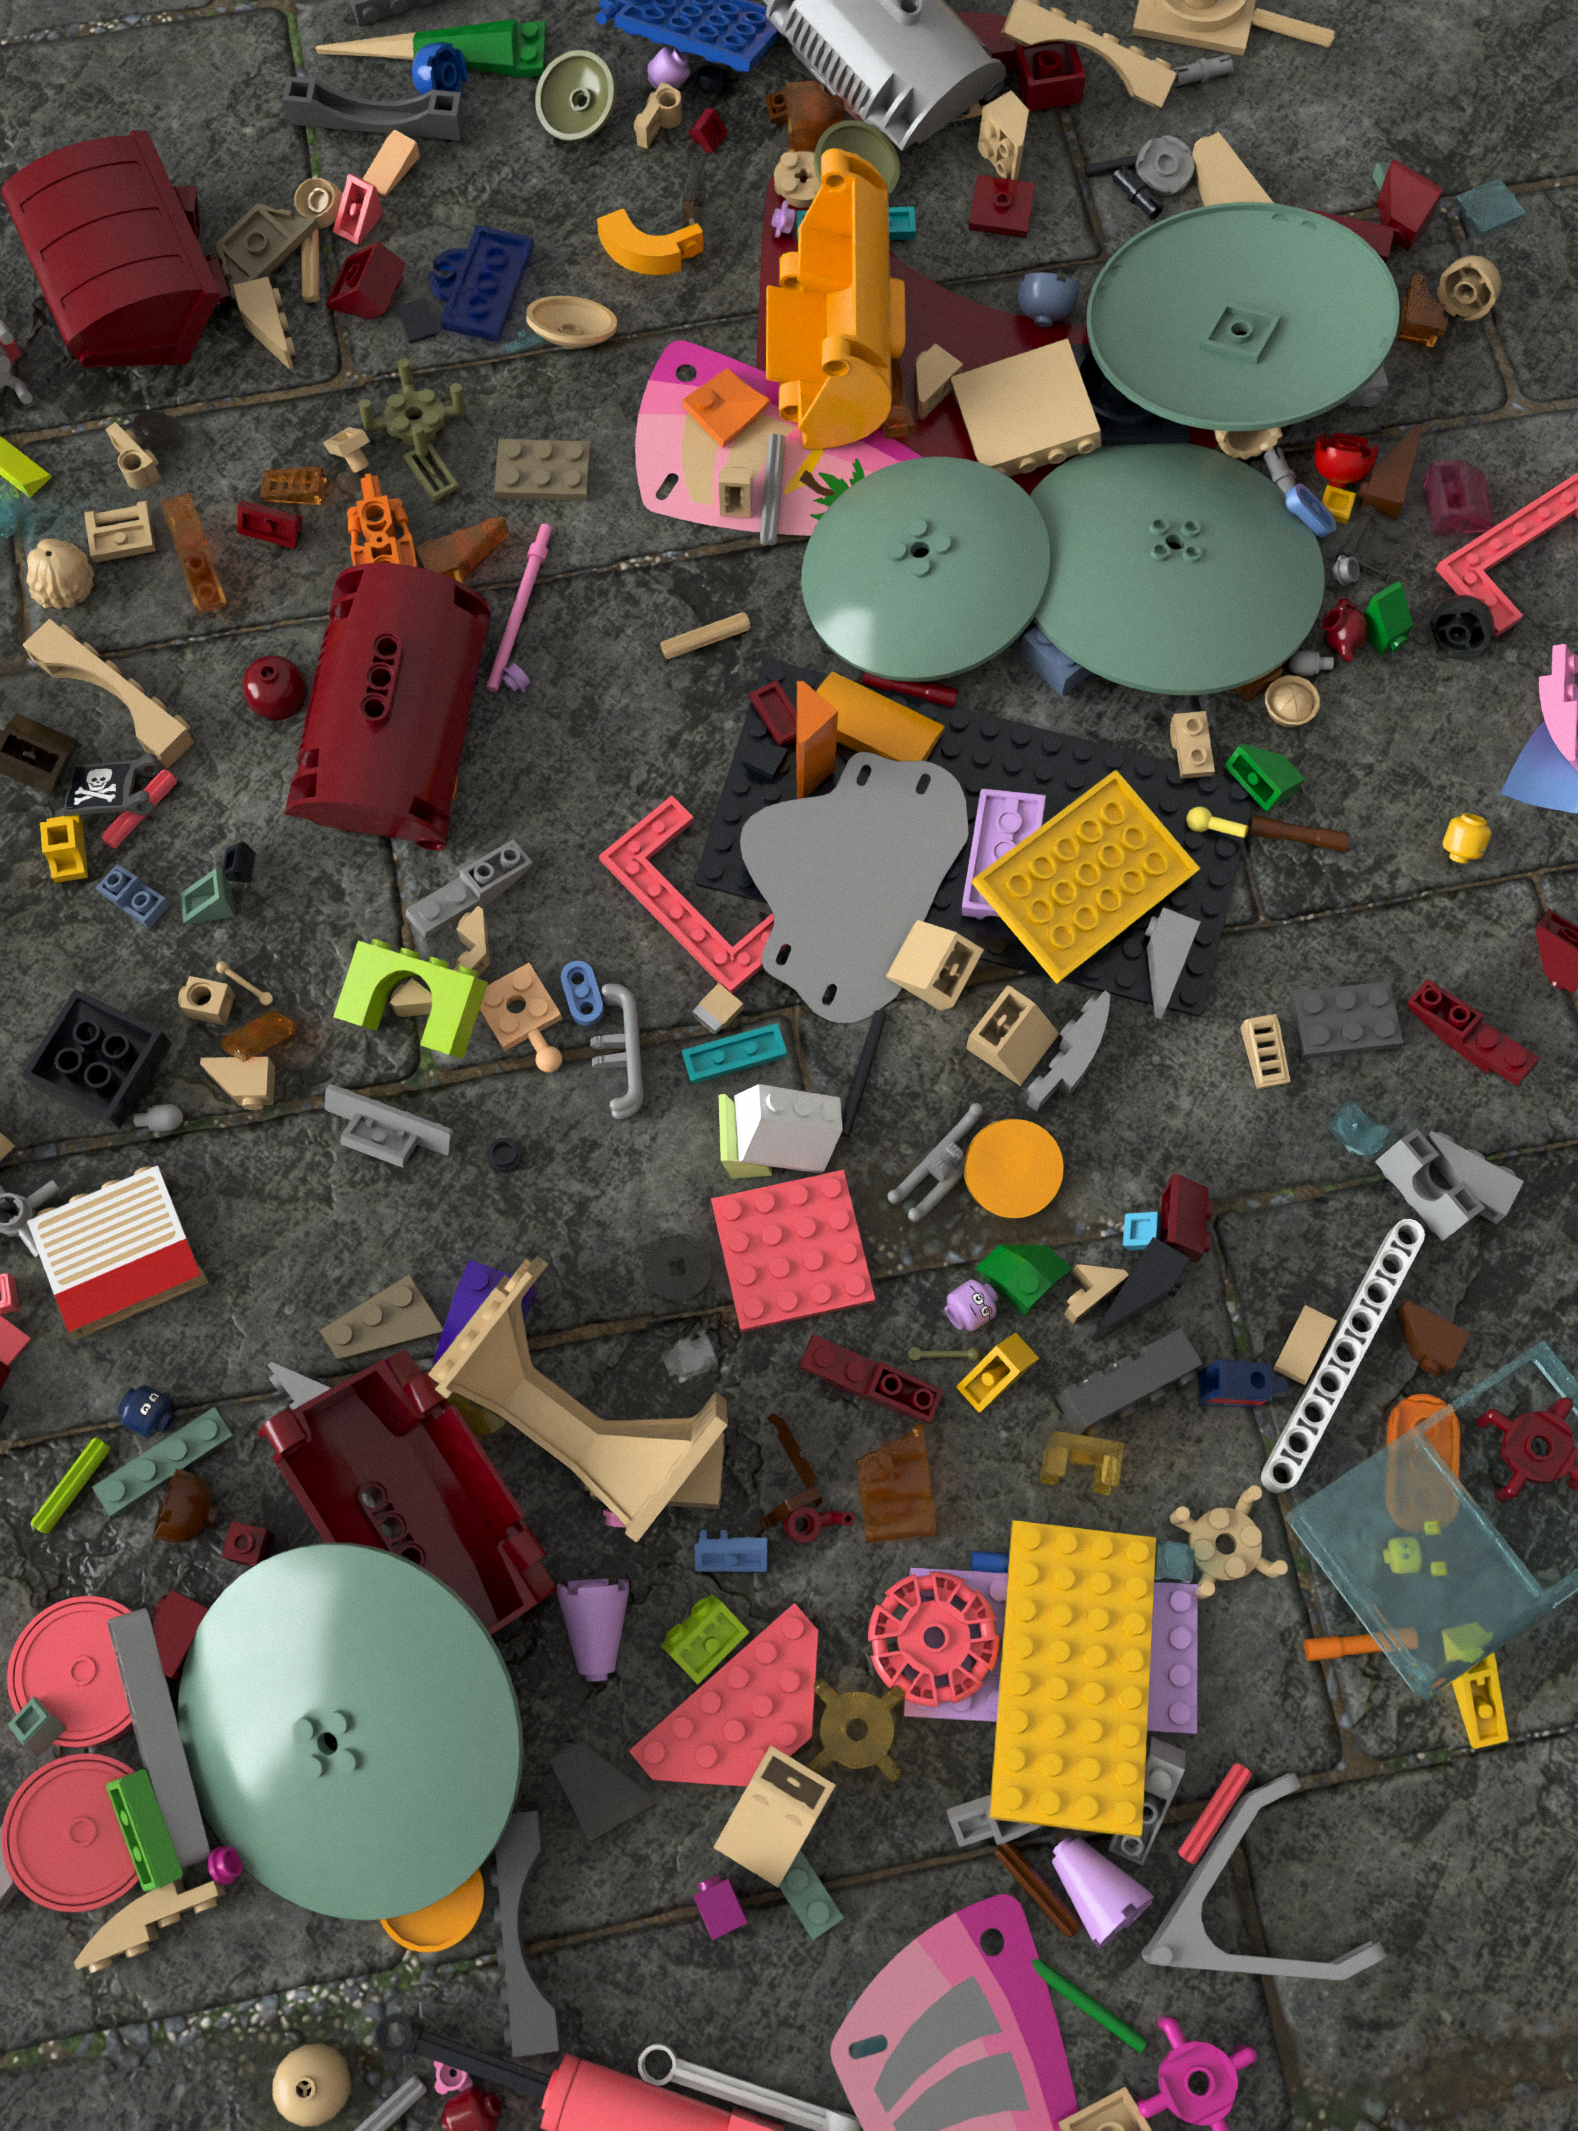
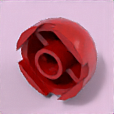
[1314,433,1379,488]

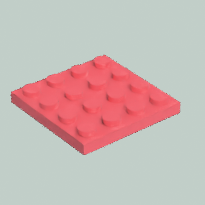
[711,1170,875,1332]

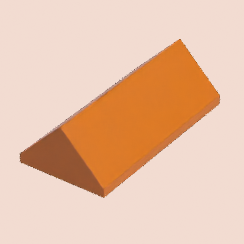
[796,681,838,799]

